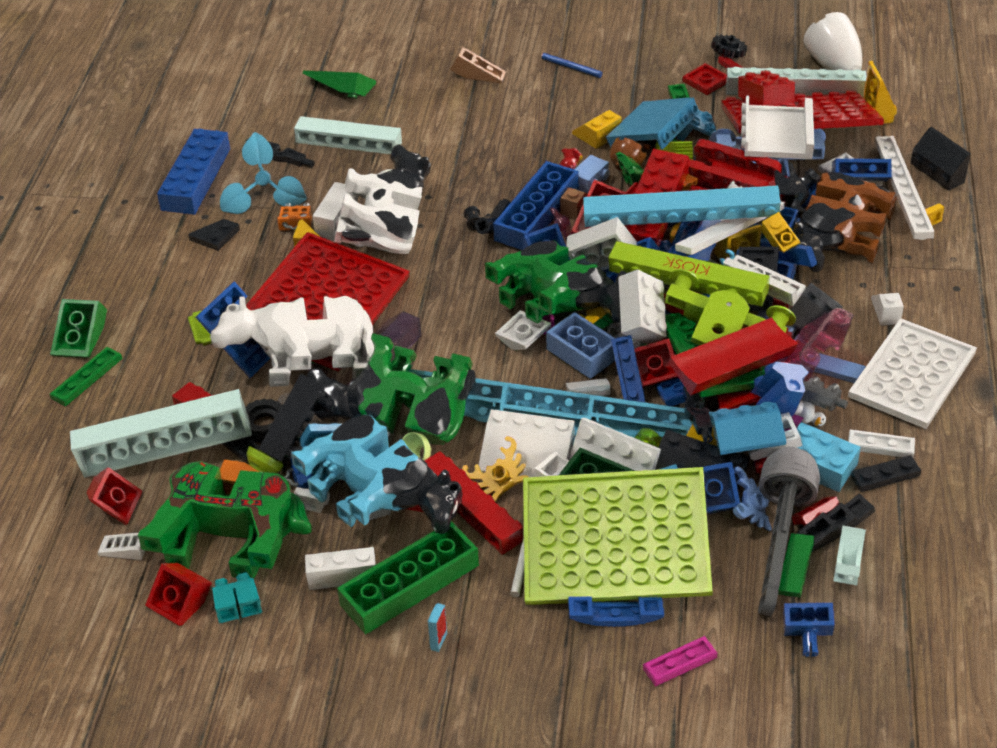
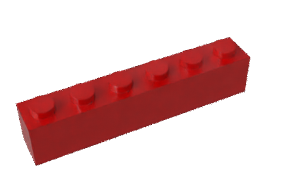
[424,451,523,555]

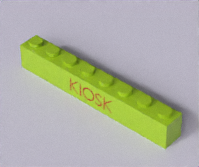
[608,241,770,307]

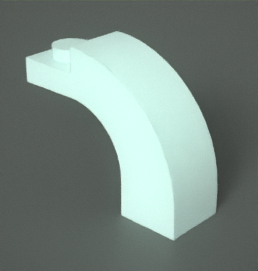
[833,525,866,585]

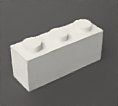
[305,547,376,590]

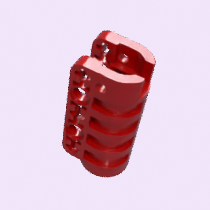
[688,139,790,205]

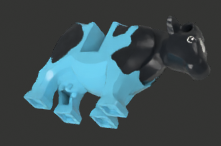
[291,414,463,534]

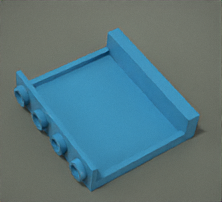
[606,97,699,149]

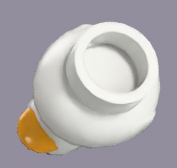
[795,400,826,427]

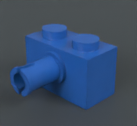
[783,603,835,657]

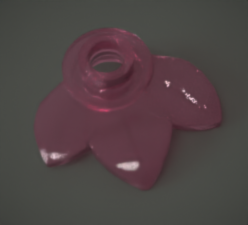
[550,207,571,241]

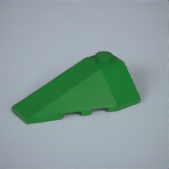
[302,70,376,99]

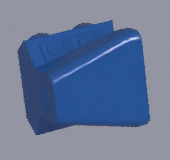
[751,362,809,417]

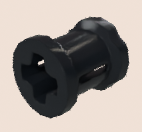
[464,206,481,231]

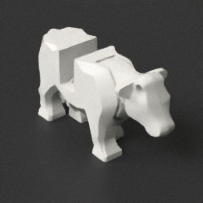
[210,296,374,387]

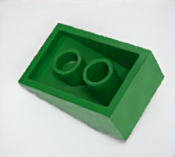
[50,299,107,358]

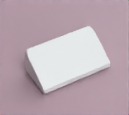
[566,378,610,396]

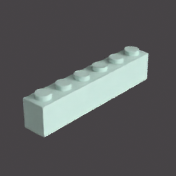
[294,116,402,154]

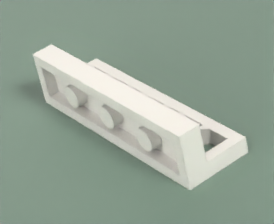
[723,255,806,306]

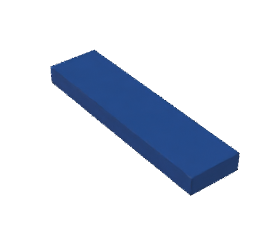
[760,238,817,267]
[611,335,646,402]

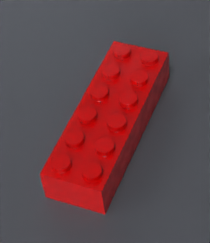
[624,149,689,247]

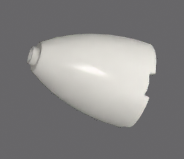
[804,12,862,70]

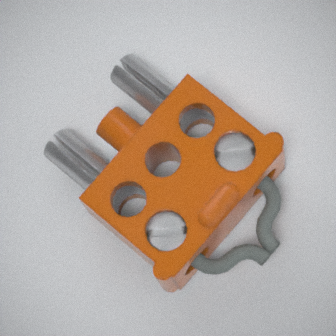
[277,202,312,231]

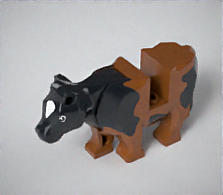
[793,172,897,273]

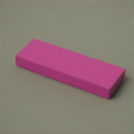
[643,636,717,687]

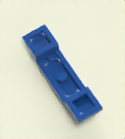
[568,596,664,627]

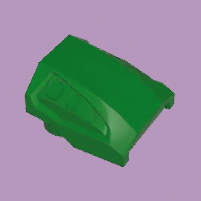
[616,152,644,187]

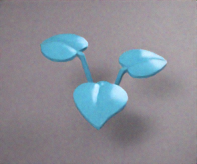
[220,132,307,214]

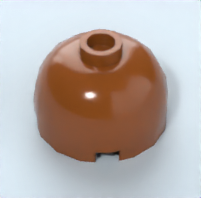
[610,137,647,171]

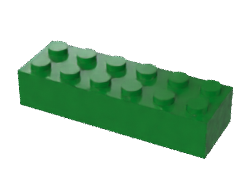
[337,521,479,635]

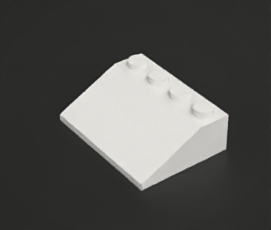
[479,409,575,477]

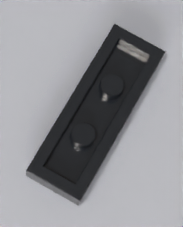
[851,455,921,492]

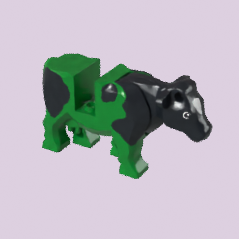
[485,240,627,324]
[307,333,476,445]

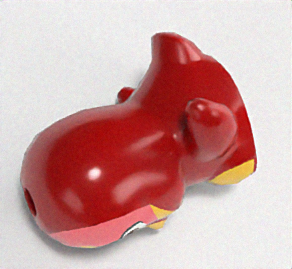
[559,148,583,169]

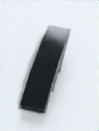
[796,493,875,552]

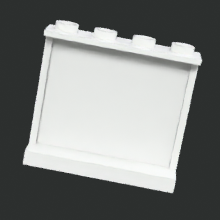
[741,96,814,159]

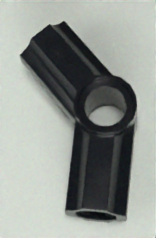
[475,198,511,234]

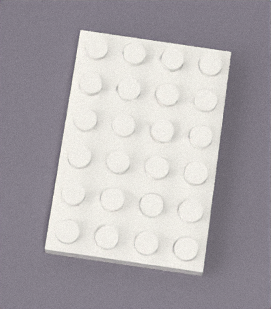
[848,318,977,429]

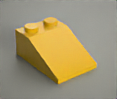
[863,61,897,124]

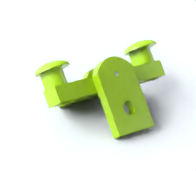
[664,269,796,345]

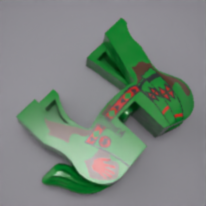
[138,461,312,579]

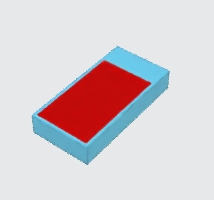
[428,603,447,652]

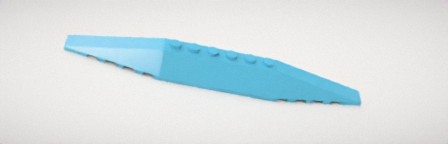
[409,369,713,438]

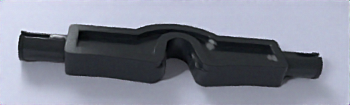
[246,138,315,168]
[683,386,713,443]

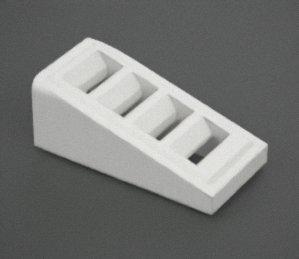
[98,533,145,560]

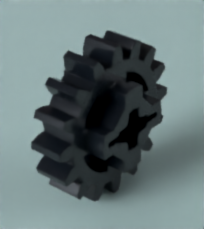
[711,34,748,59]

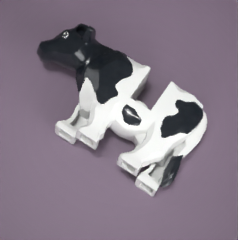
[333,144,431,254]

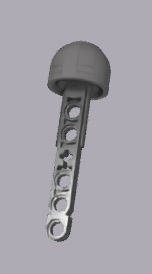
[758,447,820,617]

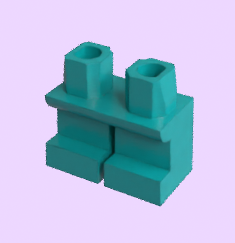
[212,572,262,624]

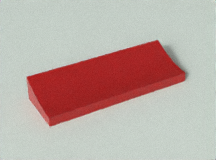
[668,317,799,395]

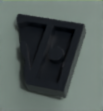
[188,219,240,251]

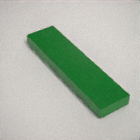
[49,346,123,407]

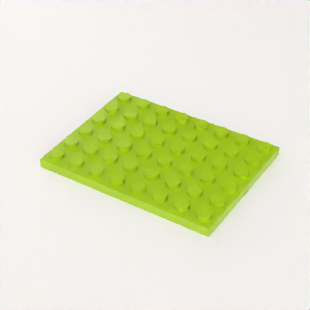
[523,467,713,605]

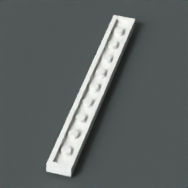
[875,136,934,240]

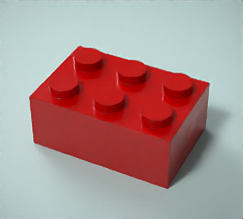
[738,70,795,106]

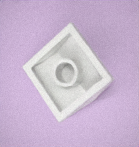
[495,310,551,350]

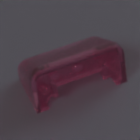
[777,308,854,381]

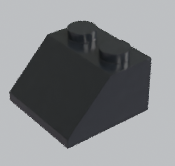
[790,283,843,343]

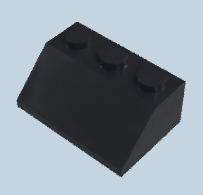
[910,127,971,191]

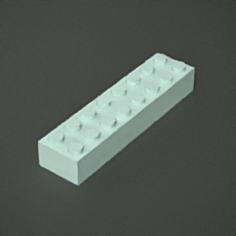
[70,389,252,478]

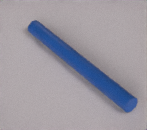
[542,53,603,78]

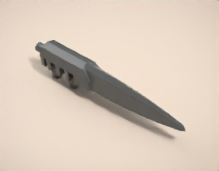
[763,364,848,411]

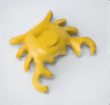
[463,436,529,502]

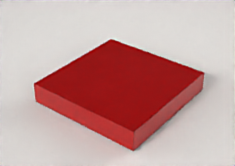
[682,63,727,95]

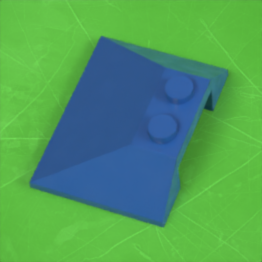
[195,281,270,378]

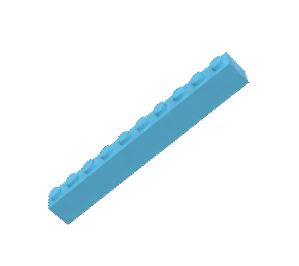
[583,186,781,227]

